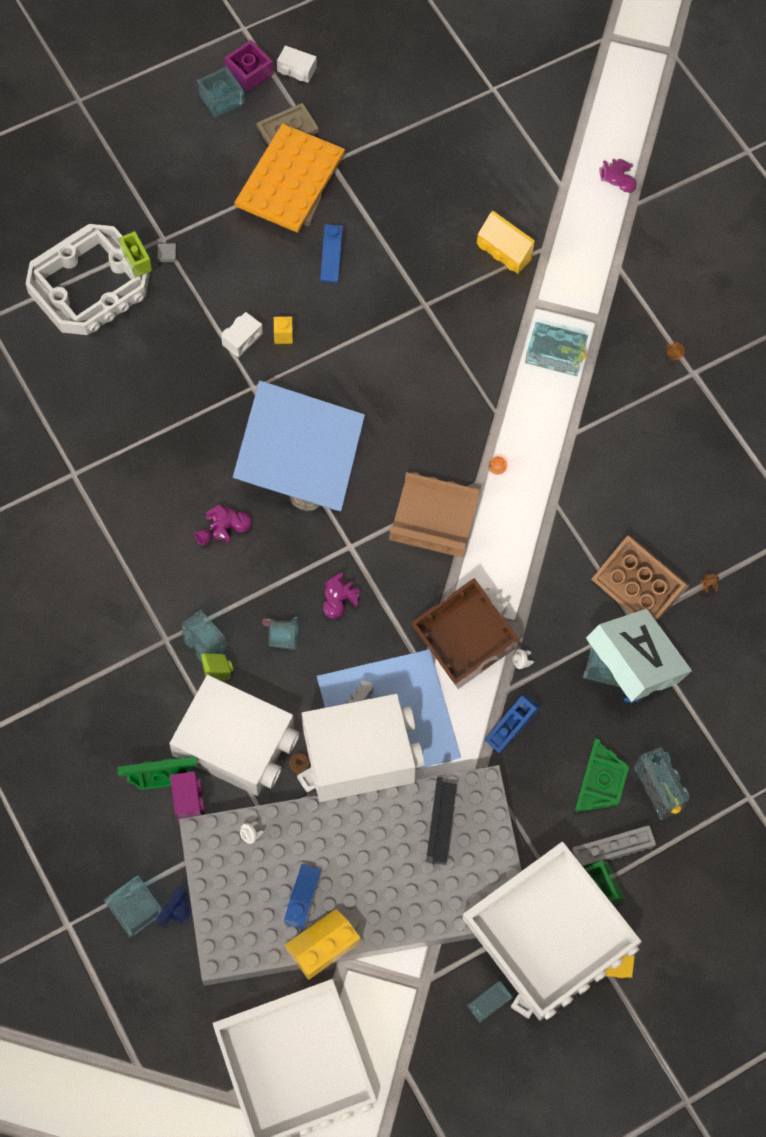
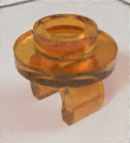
[666,342,685,360]
[700,574,719,593]

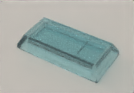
[467,981,513,1023]

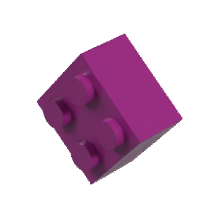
[224,40,273,92]
[170,771,205,825]

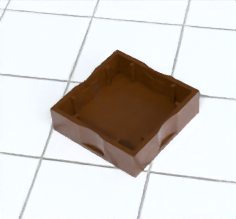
[411,578,522,689]

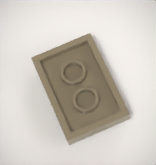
[257,103,319,145]

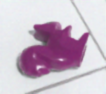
[599,159,636,193]
[206,504,252,543]
[323,572,360,619]

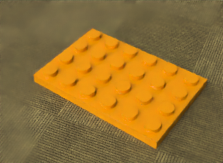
[234,123,345,233]

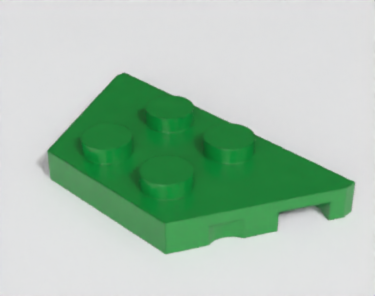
[575,738,629,812]
[117,756,197,790]

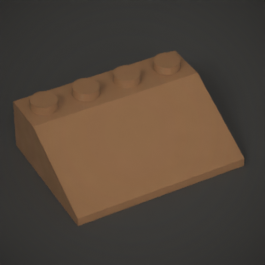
[591,535,690,622]

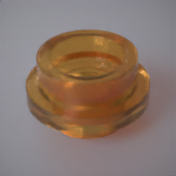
[488,456,507,475]
[289,753,309,773]

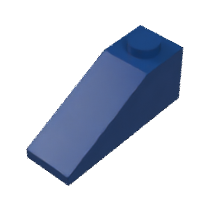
[320,224,343,283]
[485,695,542,753]
[284,864,321,930]

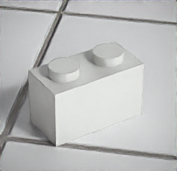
[277,46,317,83]
[221,312,263,357]

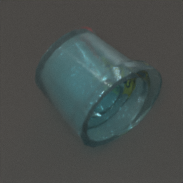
[262,617,299,650]

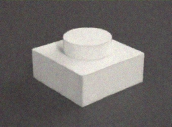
[297,768,316,794]
[511,994,533,1019]

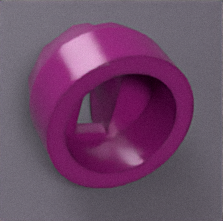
[195,529,211,546]

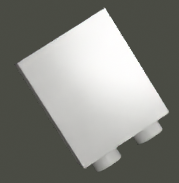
[169,675,300,796]
[302,694,424,802]

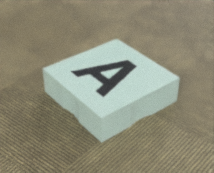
[586,609,692,702]

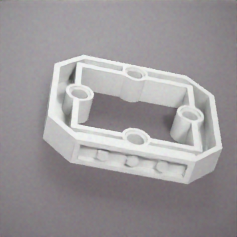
[26,224,150,335]

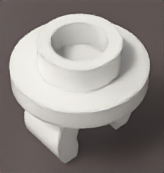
[513,649,534,669]
[240,822,263,844]

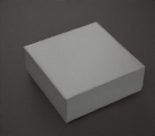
[158,243,176,262]

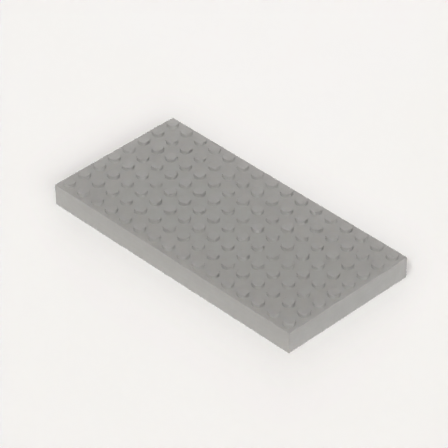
[179,765,522,986]

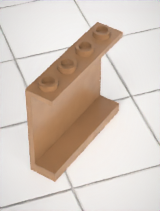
[389,472,480,558]

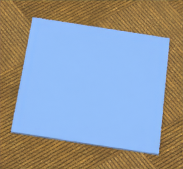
[233,381,365,512]
[317,649,461,769]

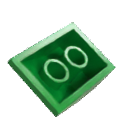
[585,860,626,906]

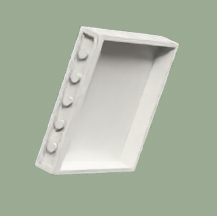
[463,842,641,1021]
[212,979,377,1137]

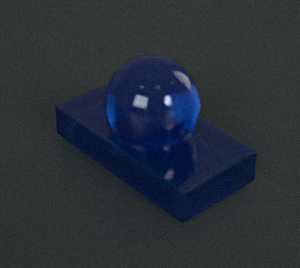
[156,886,191,928]

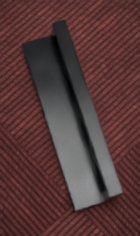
[426,777,456,865]

